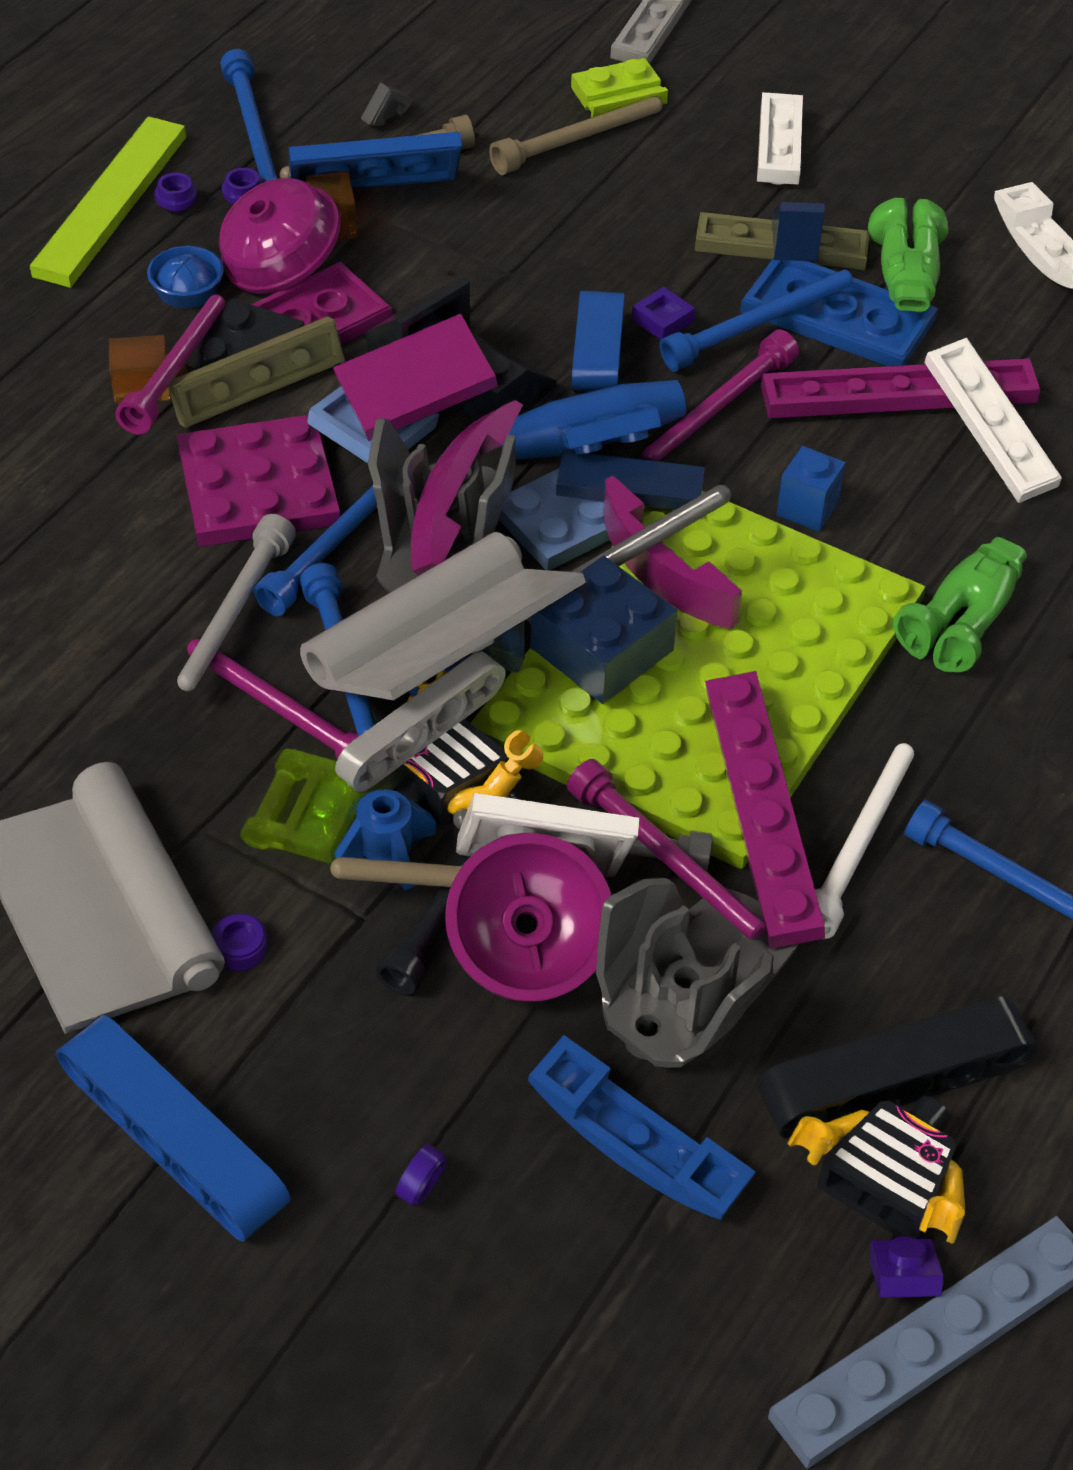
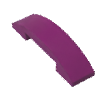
[411,400,523,575]
[603,476,742,629]

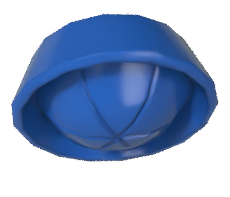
[147,245,224,308]

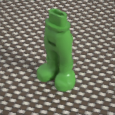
[868,198,949,312]
[893,537,1027,672]

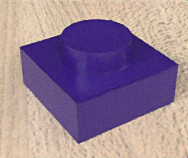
[632,287,695,340]
[869,1237,943,1297]

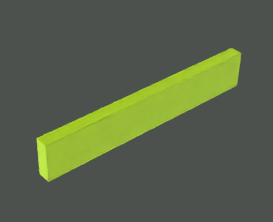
[30,116,186,288]

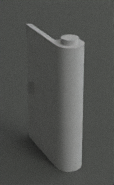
[300,532,586,700]
[0,762,225,1034]

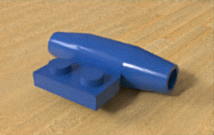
[501,380,686,460]

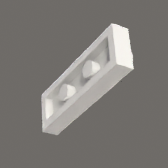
[757,92,803,185]

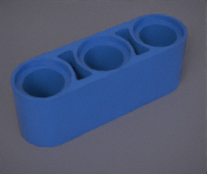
[571,290,625,392]

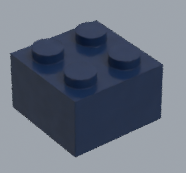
[530,555,678,704]

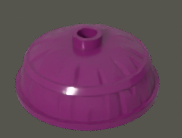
[219,178,341,294]
[445,833,611,1002]

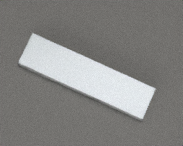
[924,338,1062,503]

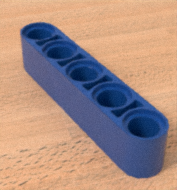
[56,1015,291,1242]

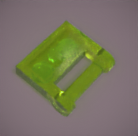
[240,749,365,864]

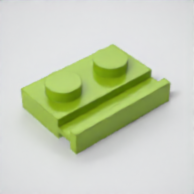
[571,58,668,118]

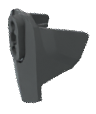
[368,418,516,593]
[596,878,798,1068]

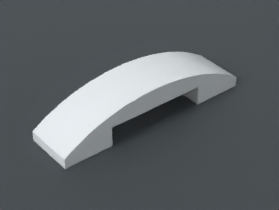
[994,182,1073,289]

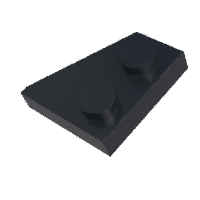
[185,298,305,373]

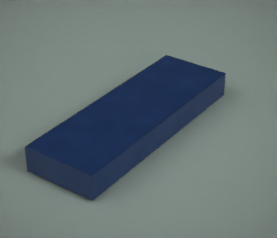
[556,451,705,510]

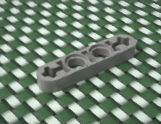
[335,651,506,792]

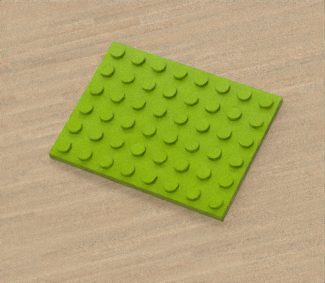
[471,490,926,870]

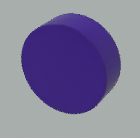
[211,914,268,971]
[395,1144,447,1207]

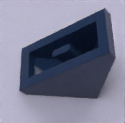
[772,202,825,261]

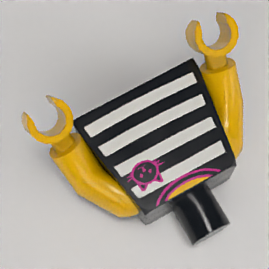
[390,670,543,825]
[787,1096,965,1244]

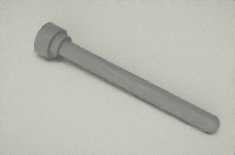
[177,514,296,691]

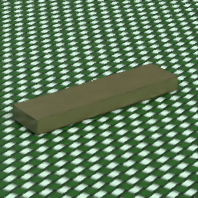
[695,212,869,270]
[168,316,345,428]

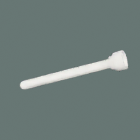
[815,743,914,939]

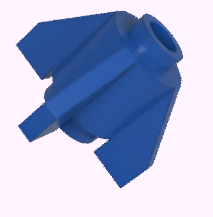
[334,789,436,891]

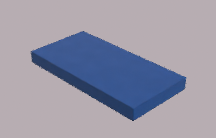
[289,132,462,192]
[740,258,938,366]

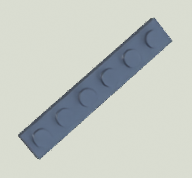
[768,1216,1073,1469]

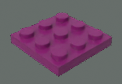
[176,415,340,547]

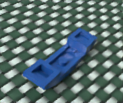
[528,1035,756,1220]

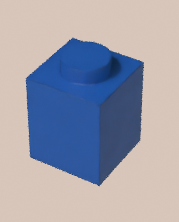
[776,446,846,532]

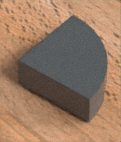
[361,82,414,127]

